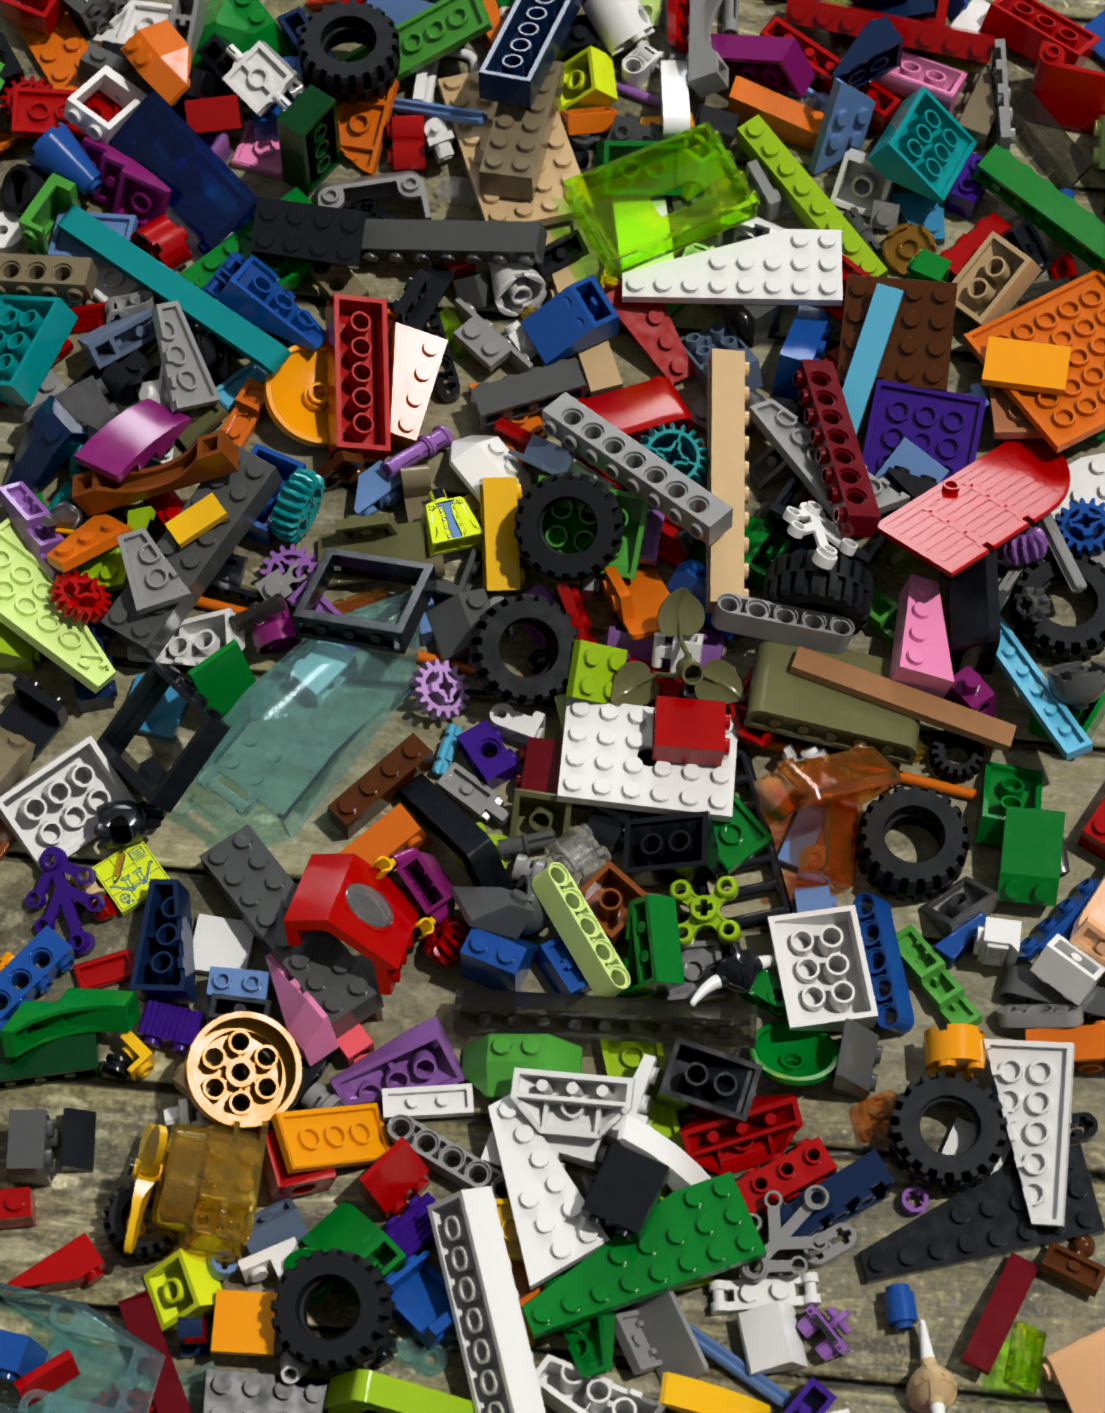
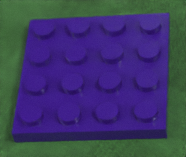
[862,379,987,483]

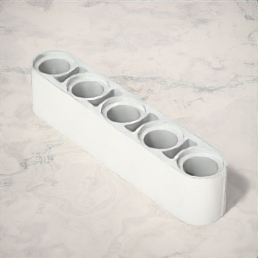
[660,60,690,138]

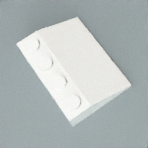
[0,735,137,872]
[767,905,879,1032]

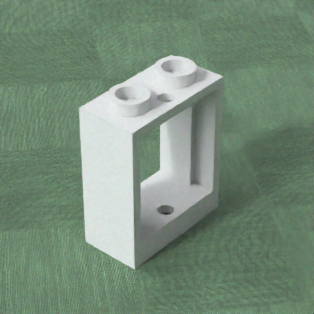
[63,65,148,144]

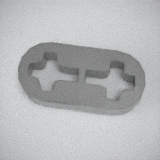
[802,1223,857,1268]

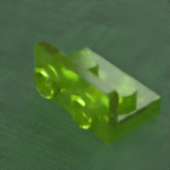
[1003,1322,1047,1395]

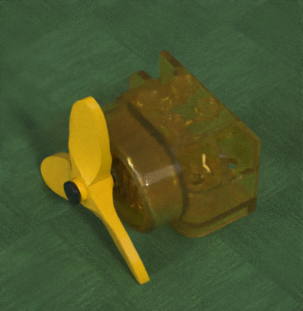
[124,1120,269,1264]

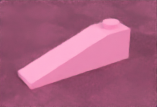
[265,953,340,1067]

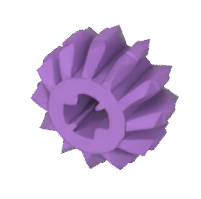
[999,526,1048,566]

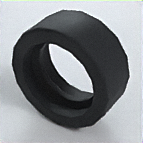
[1,164,47,216]

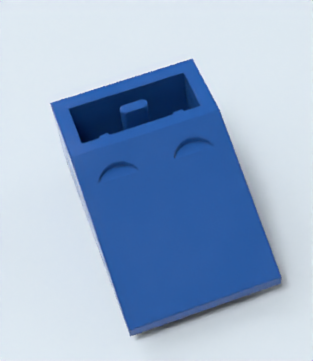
[520,275,619,366]

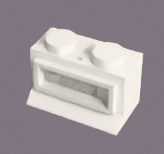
[972,917,1022,968]

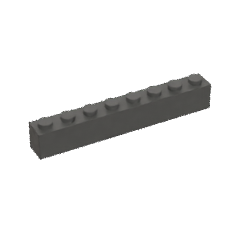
[361,219,547,266]

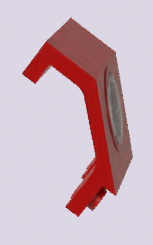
[283,853,422,995]

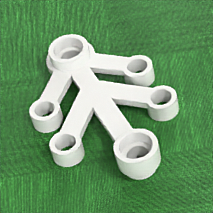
[782,501,858,570]

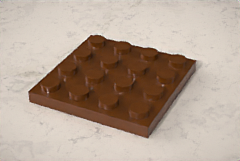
[837,274,958,391]

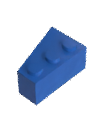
[772,305,834,400]

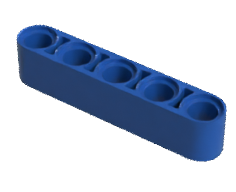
[852,892,914,1034]

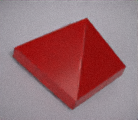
[1049,252,1077,289]

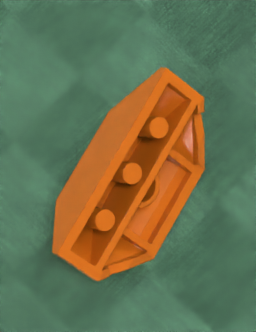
[121,19,192,106]

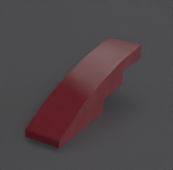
[960,1252,1039,1376]

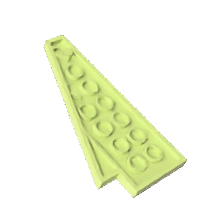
[0,517,116,694]

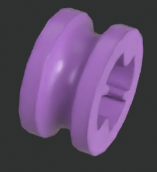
[900,1186,929,1216]

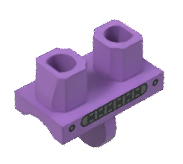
[796,1304,852,1362]

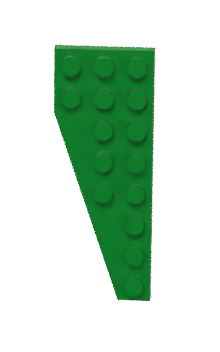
[522,1172,767,1339]

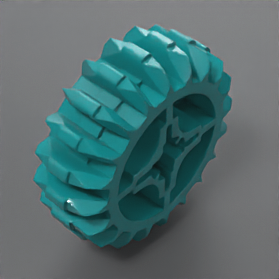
[640,422,709,485]
[270,468,325,544]

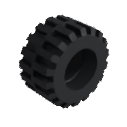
[103,1180,184,1264]

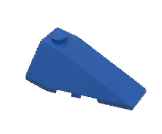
[216,254,326,352]

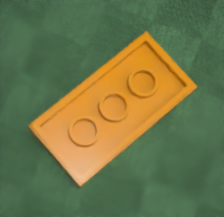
[271,1102,391,1174]

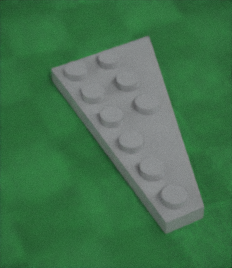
[748,399,910,525]

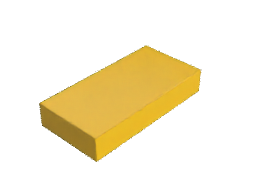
[165,493,229,549]

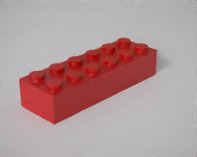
[325,294,391,463]

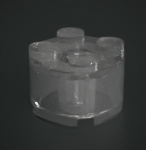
[545,823,612,889]

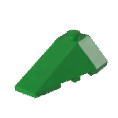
[544,1258,616,1379]

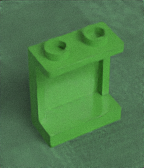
[18,173,81,255]

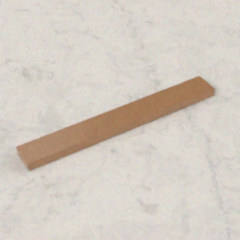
[789,646,1017,753]

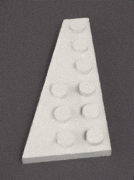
[983,1039,1075,1227]
[488,1094,610,1290]

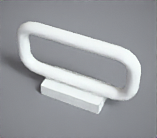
[411,48,480,137]

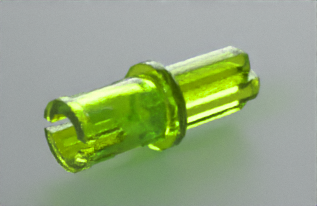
[440,306,470,359]

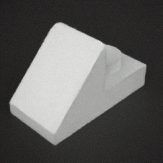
[238,1237,299,1284]

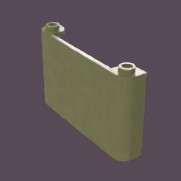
[743,639,920,766]

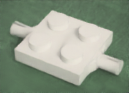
[222,40,297,116]

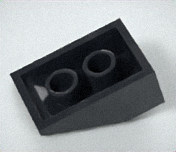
[654,1036,763,1123]

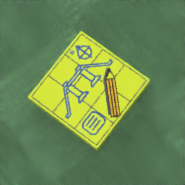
[92,840,170,916]

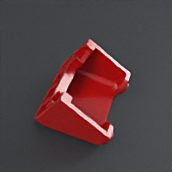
[1026,41,1105,137]
[577,376,693,469]

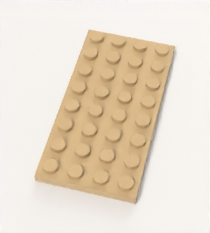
[437,71,594,226]

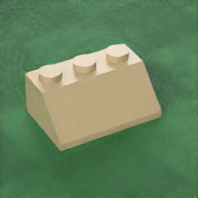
[952,231,1042,327]

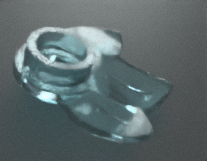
[396,1330,456,1375]

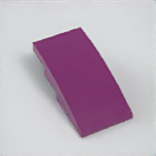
[82,135,172,227]
[74,398,192,483]

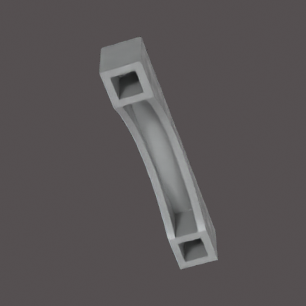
[686,0,729,98]

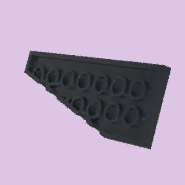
[859,1144,1105,1284]

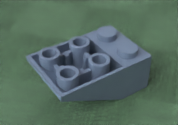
[680,322,763,397]

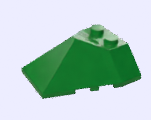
[191,0,292,82]

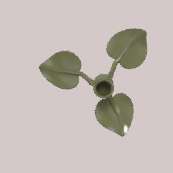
[610,587,744,706]

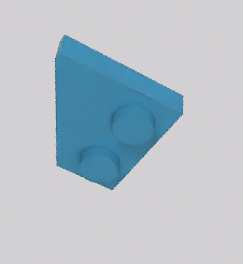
[891,193,945,245]

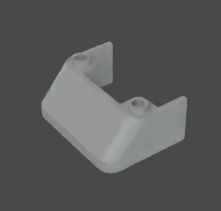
[316,170,431,220]

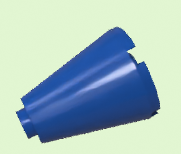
[27,122,102,195]

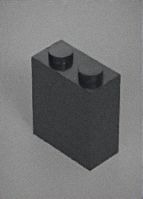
[582,1142,670,1242]

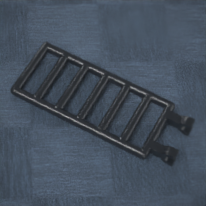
[695,746,793,956]

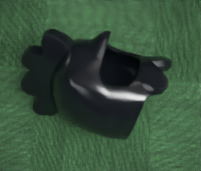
[93,800,165,851]

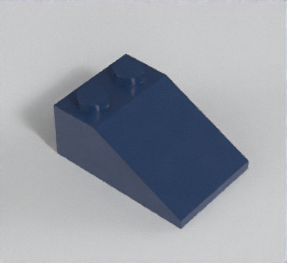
[831,15,903,90]

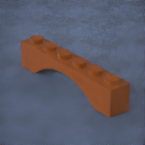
[72,430,239,516]

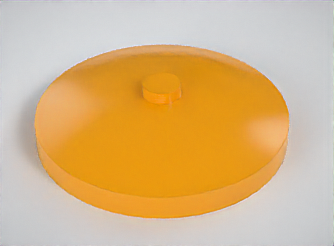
[263,343,328,448]

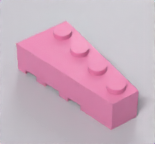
[889,574,954,698]

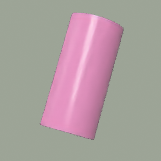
[874,50,967,114]

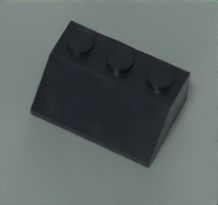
[623,811,719,887]

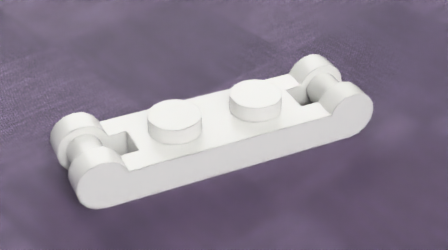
[708,1272,822,1315]

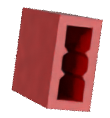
[651,696,731,766]

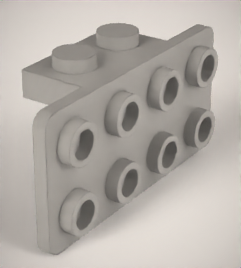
[615,1290,709,1382]

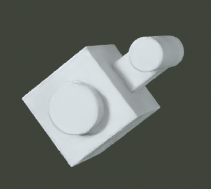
[651,632,704,673]

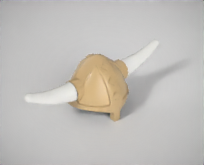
[906,1319,957,1413]

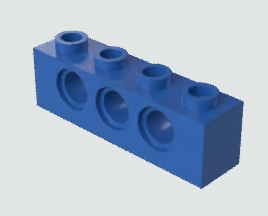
[0,925,76,1031]

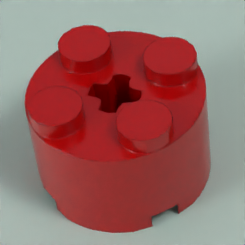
[130,214,192,271]

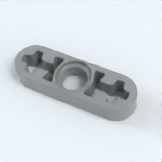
[997,1004,1084,1028]

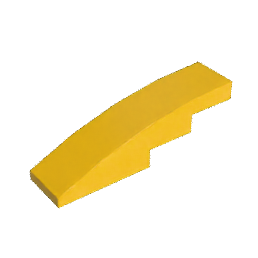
[659,1372,771,1413]

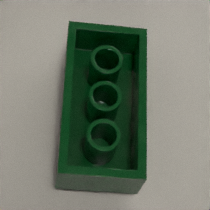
[276,84,342,197]

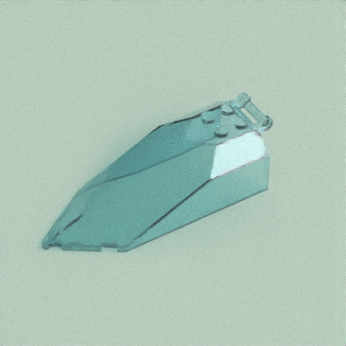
[197,589,421,838]

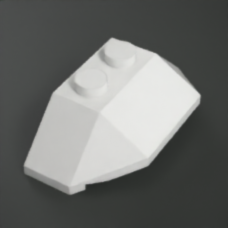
[449,435,532,509]
[510,1067,635,1139]

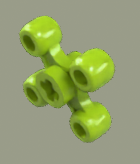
[669,876,741,949]

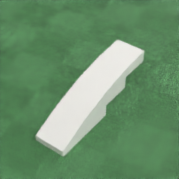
[618,1114,711,1191]

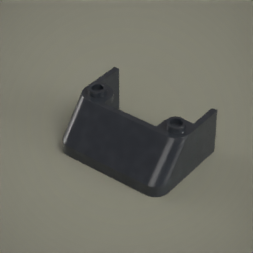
[940,546,1001,674]

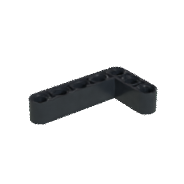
[101,40,221,98]
[398,774,513,891]

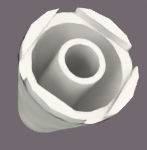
[488,262,547,317]

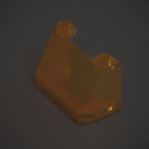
[795,758,859,893]

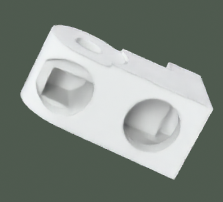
[490,703,546,746]

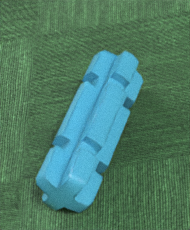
[432,724,462,778]

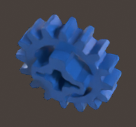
[1056,498,1105,557]

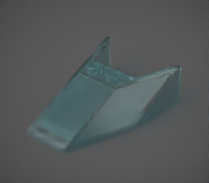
[0,1282,165,1413]

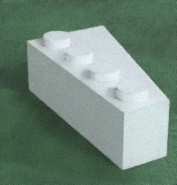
[536,1354,667,1413]

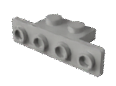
[453,297,534,374]

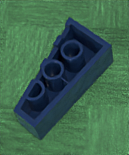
[129,879,197,1004]
[766,1149,894,1256]

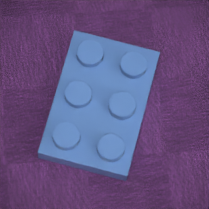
[47,210,138,265]

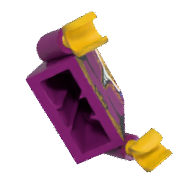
[370,848,455,940]

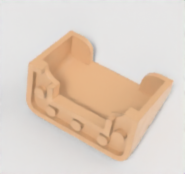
[1041,1327,1105,1413]

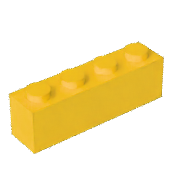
[479,477,525,593]

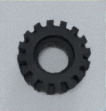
[930,730,984,784]

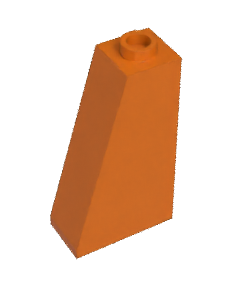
[728,76,824,150]

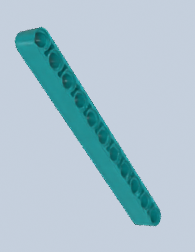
[56,204,291,376]

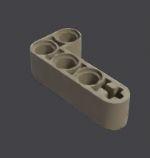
[400,464,445,577]

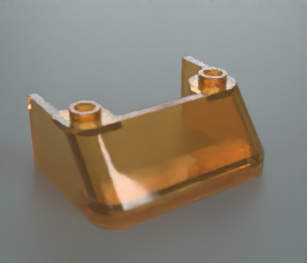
[754,743,903,826]

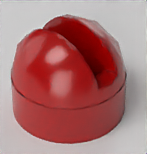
[90,895,116,921]

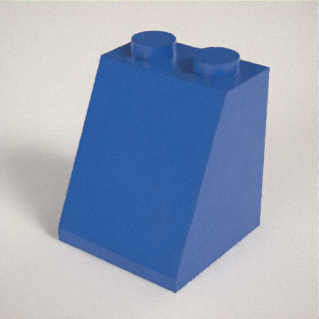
[460,927,539,999]

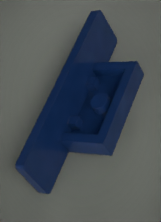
[834,0,936,33]

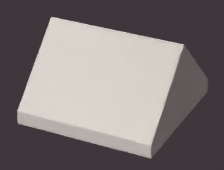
[736,1301,808,1376]

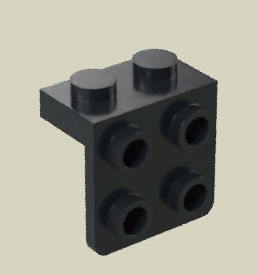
[0,675,69,760]

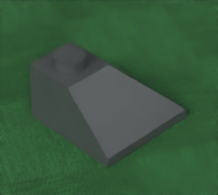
[450,886,535,939]

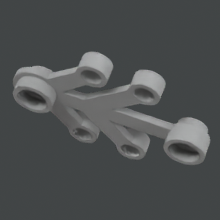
[739,1185,830,1283]

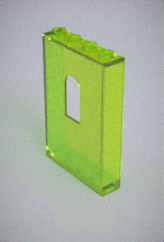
[563,121,760,278]

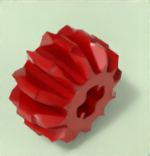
[423,915,470,967]

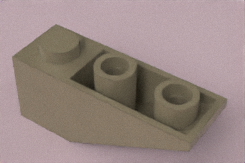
[955,64,997,150]

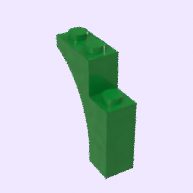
[0,988,140,1058]

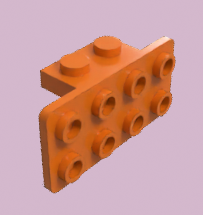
[600,565,670,640]

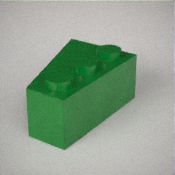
[619,894,684,997]

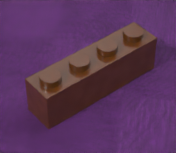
[327,733,434,839]

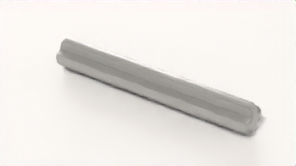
[1037,513,1087,594]

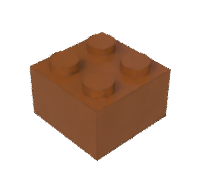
[579,860,647,948]

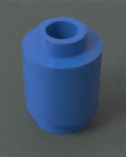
[883,1283,918,1332]

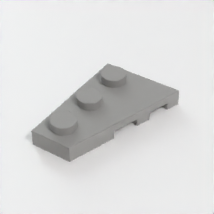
[117,527,194,615]

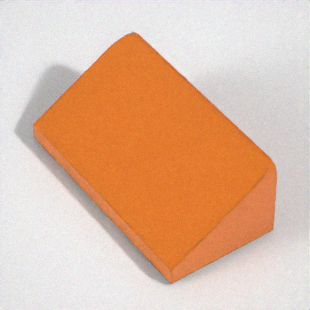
[559,106,618,135]

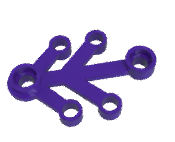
[26,847,105,955]

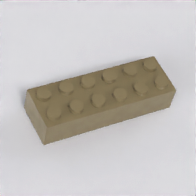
[479,61,564,201]

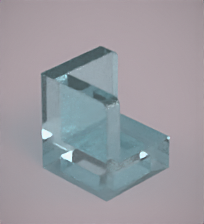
[178,1361,216,1410]

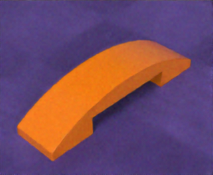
[220,377,266,448]

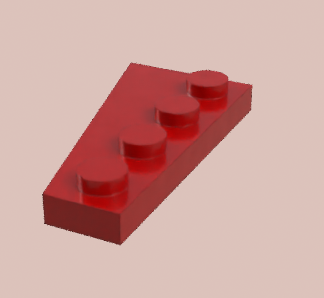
[606,287,696,384]

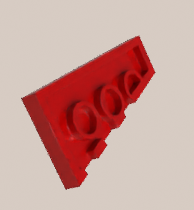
[556,580,598,643]

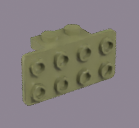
[318,511,427,587]

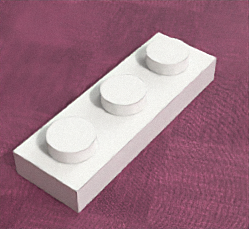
[381,1083,474,1121]

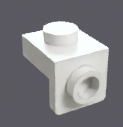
[503,320,538,359]

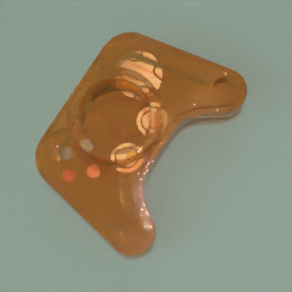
[854,1090,898,1143]

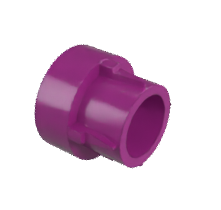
[251,600,303,655]

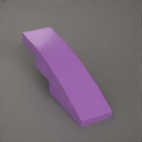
[0,481,78,580]

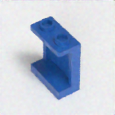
[384,1250,456,1350]

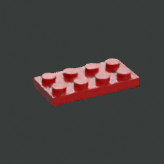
[11,87,120,143]

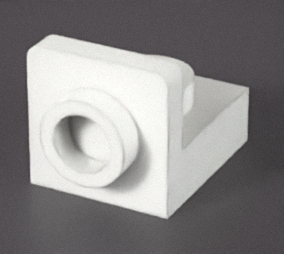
[782,742,829,776]

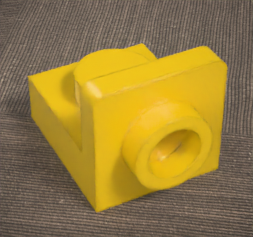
[120,1030,156,1082]

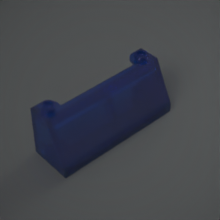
[109,90,257,255]

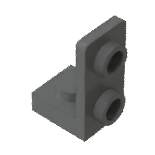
[432,548,482,604]

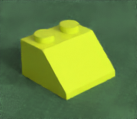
[558,45,618,112]
[143,1247,222,1332]

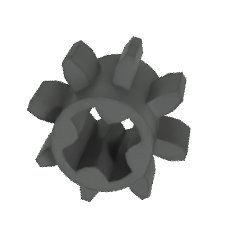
[1015,587,1051,622]

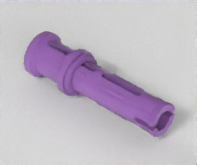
[380,425,453,479]

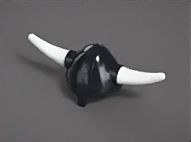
[690,941,776,1007]

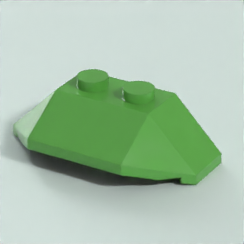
[462,1034,583,1099]

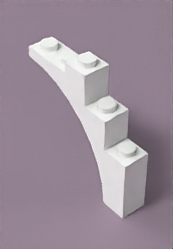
[481,1054,662,1172]

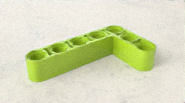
[324,1369,475,1413]

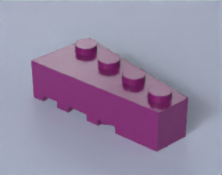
[711,34,816,98]

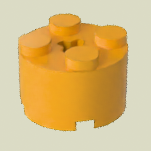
[924,1023,986,1081]

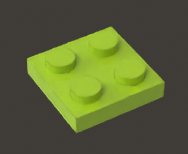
[566,640,628,704]

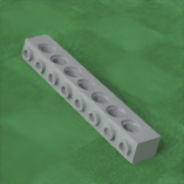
[542,392,733,546]

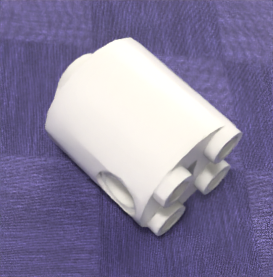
[582,0,655,57]

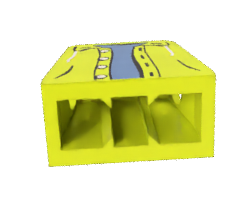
[421,488,483,557]

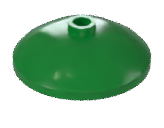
[748,1021,839,1086]

